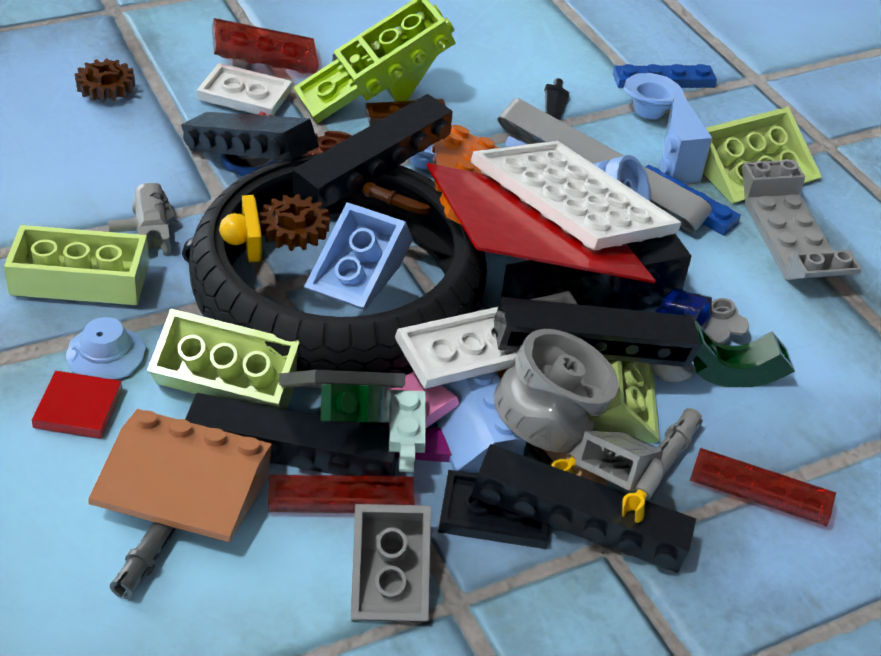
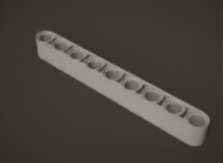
[497,98,712,234]

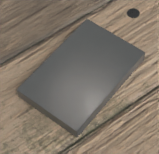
[279,370,405,389]

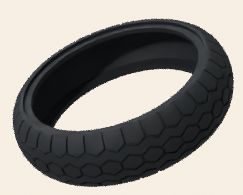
[189,154,487,375]

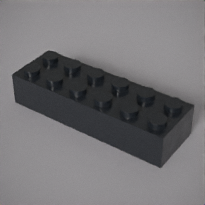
[501,234,692,310]

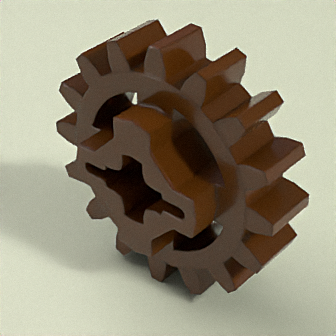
[75,58,135,102]
[259,194,330,251]

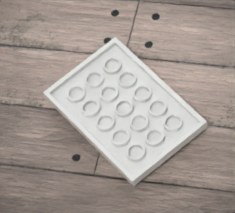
[470,141,682,251]

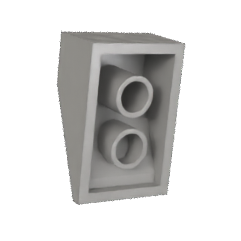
[351,504,431,622]

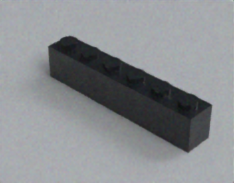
[293,94,453,209]
[181,112,319,161]
[493,297,701,367]
[185,393,399,485]
[471,444,696,573]

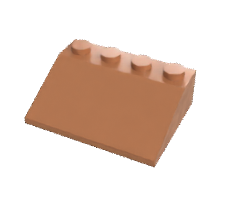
[88,409,272,542]

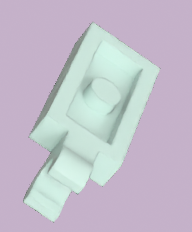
[389,390,425,472]

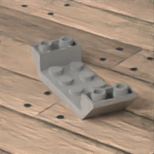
[742,159,862,280]

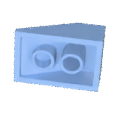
[659,90,712,184]
[304,202,413,310]

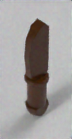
[362,182,430,214]

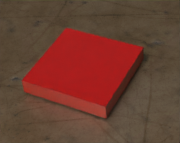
[31,370,122,439]

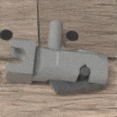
[108,183,176,256]

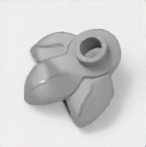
[690,298,749,344]

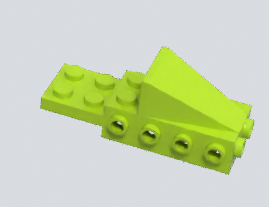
[293,0,456,123]

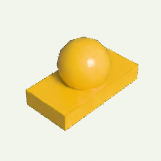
[219,195,262,262]

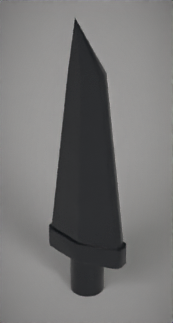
[544,78,569,120]

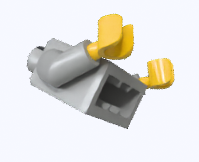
[552,431,664,523]

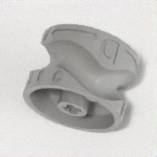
[494,329,619,453]

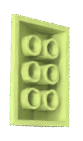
[703,107,822,204]

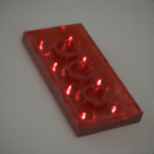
[212,18,319,74]

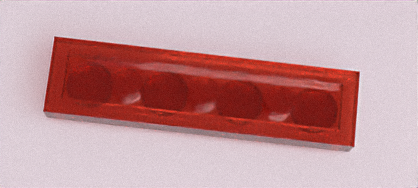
[689,448,836,526]
[268,475,415,513]

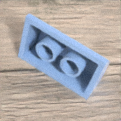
[434,372,526,473]

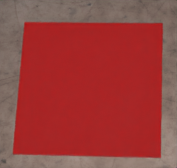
[426,163,656,283]

